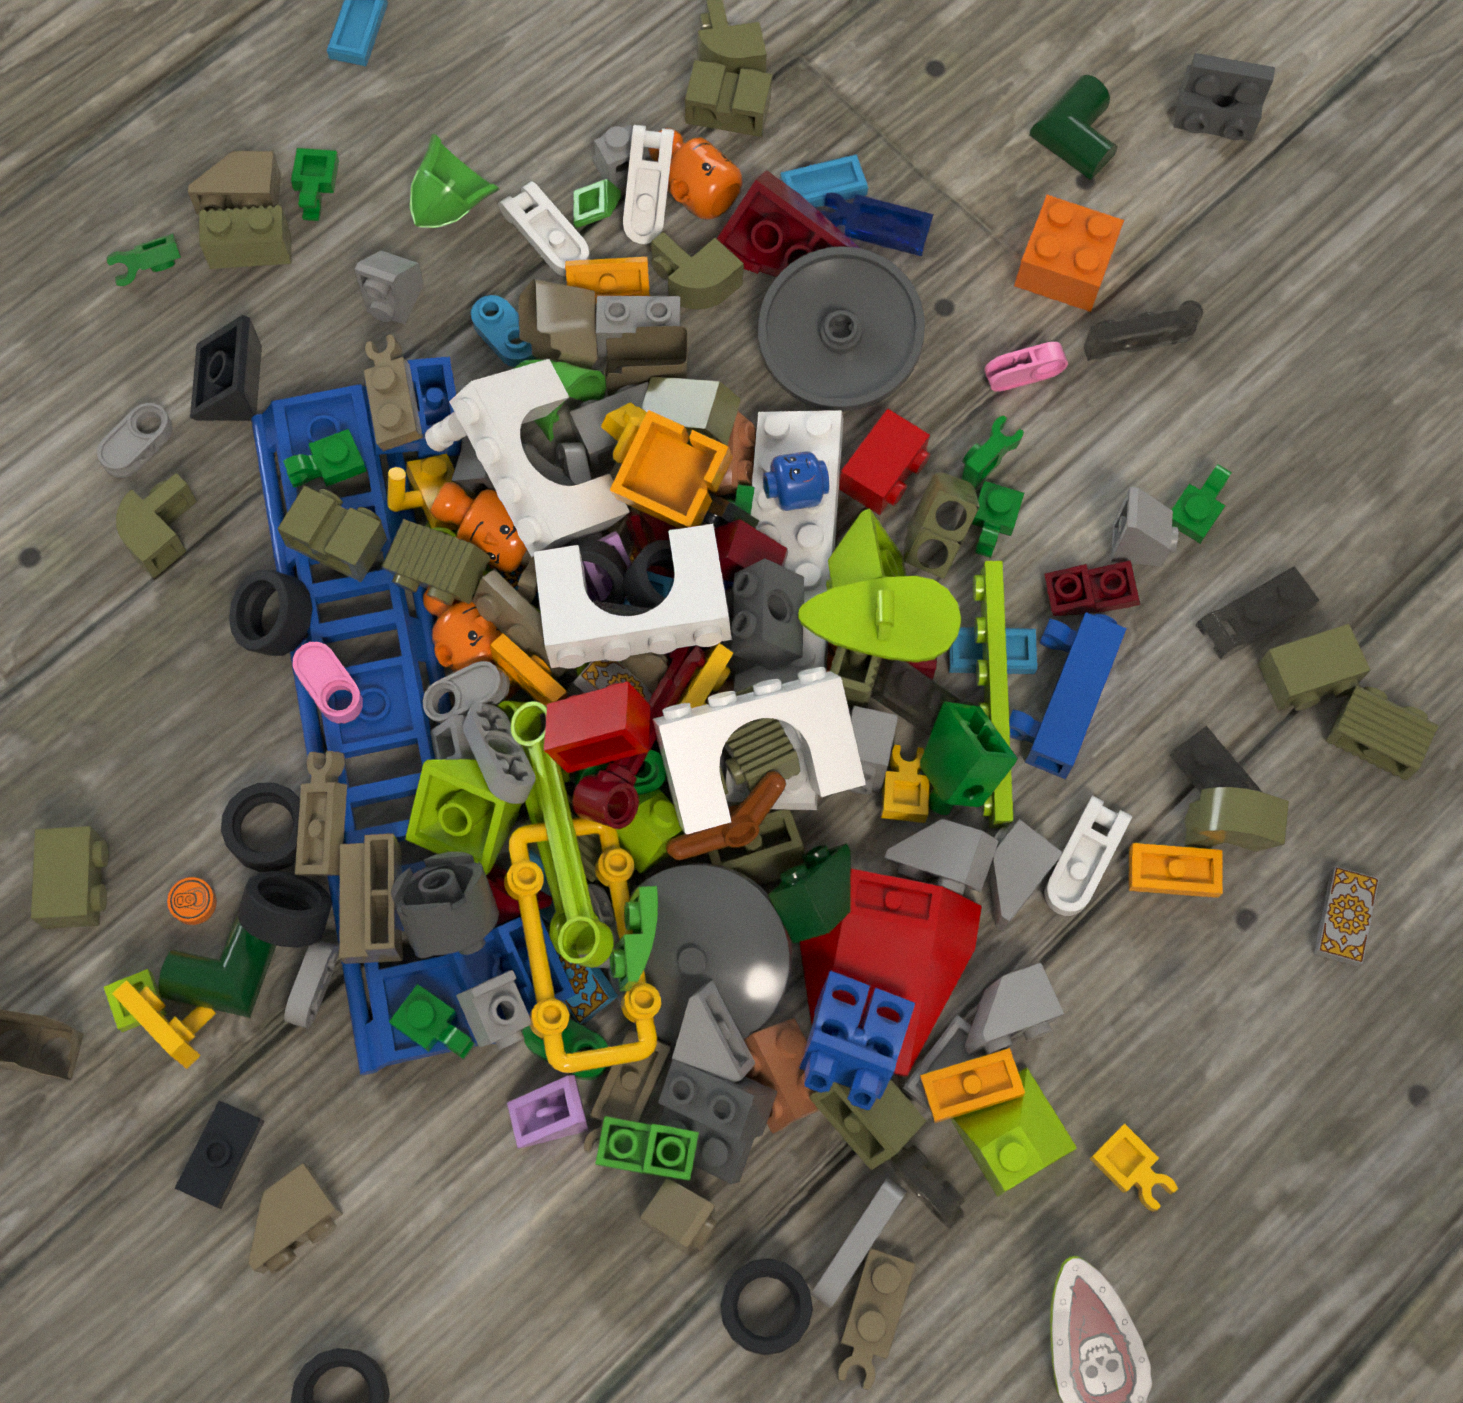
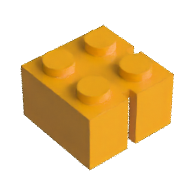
[610,410,733,529]

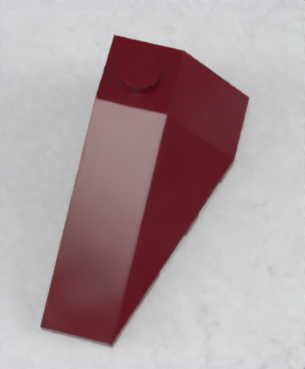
[717,170,861,277]

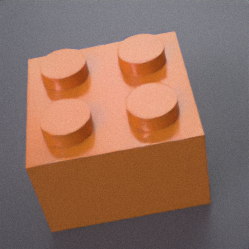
[1014,195,1124,312]

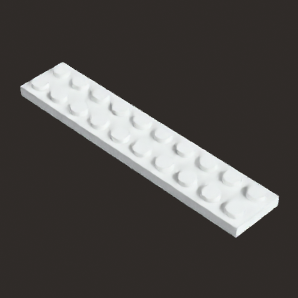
[725,410,844,810]

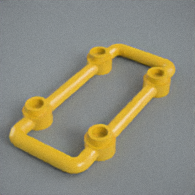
[504,818,661,1073]

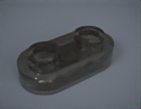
[887,1144,965,1229]

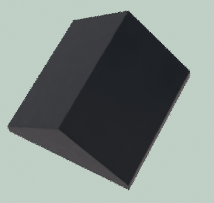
[190,315,262,421]

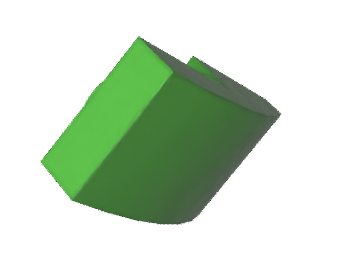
[610,886,658,992]
[595,1116,699,1181]

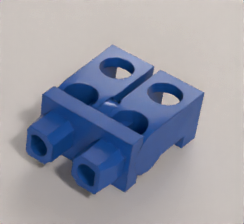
[799,971,915,1110]

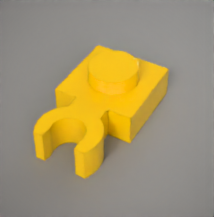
[881,745,930,823]
[1089,1124,1178,1212]

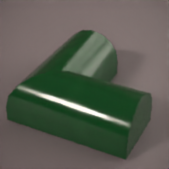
[1029,75,1117,180]
[158,916,277,1018]

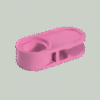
[984,342,1068,392]
[293,642,363,724]

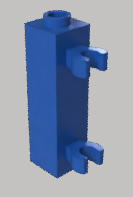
[1009,612,1127,779]

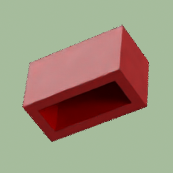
[839,409,930,515]
[544,681,651,773]

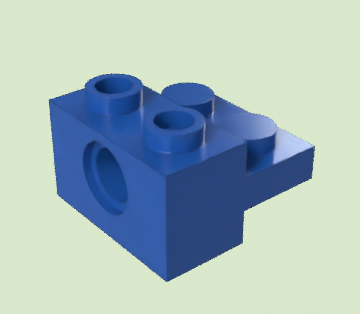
[365,356,461,459]
[446,917,575,1020]

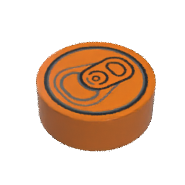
[167,877,217,925]

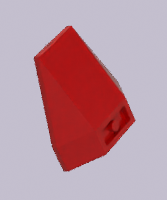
[799,869,982,1077]

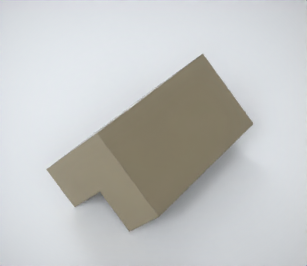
[339,833,403,964]

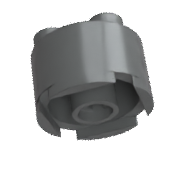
[391,852,499,958]

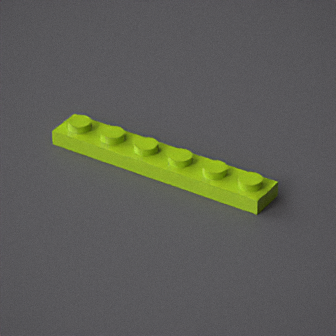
[973,561,1013,828]

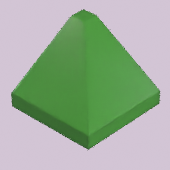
[573,179,621,228]

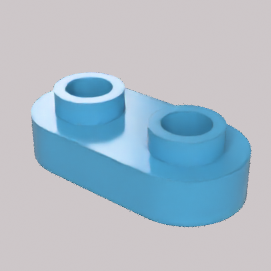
[471,295,536,367]

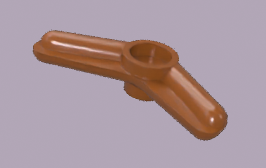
[666,771,786,860]

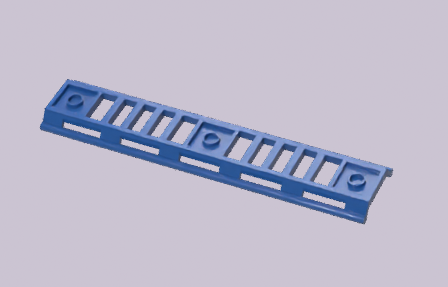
[251,384,495,1075]

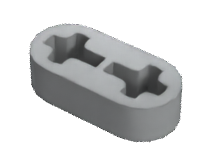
[284,940,339,1029]

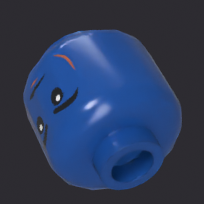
[763,451,830,511]

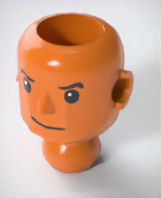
[648,128,743,220]
[430,482,527,572]
[423,589,502,673]

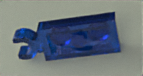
[820,193,934,257]

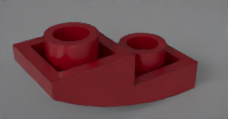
[1044,560,1141,616]

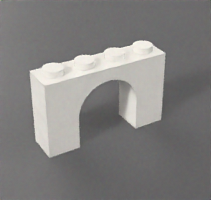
[449,359,630,558]
[533,524,732,669]
[653,667,866,835]

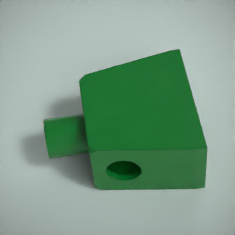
[920,702,1018,815]

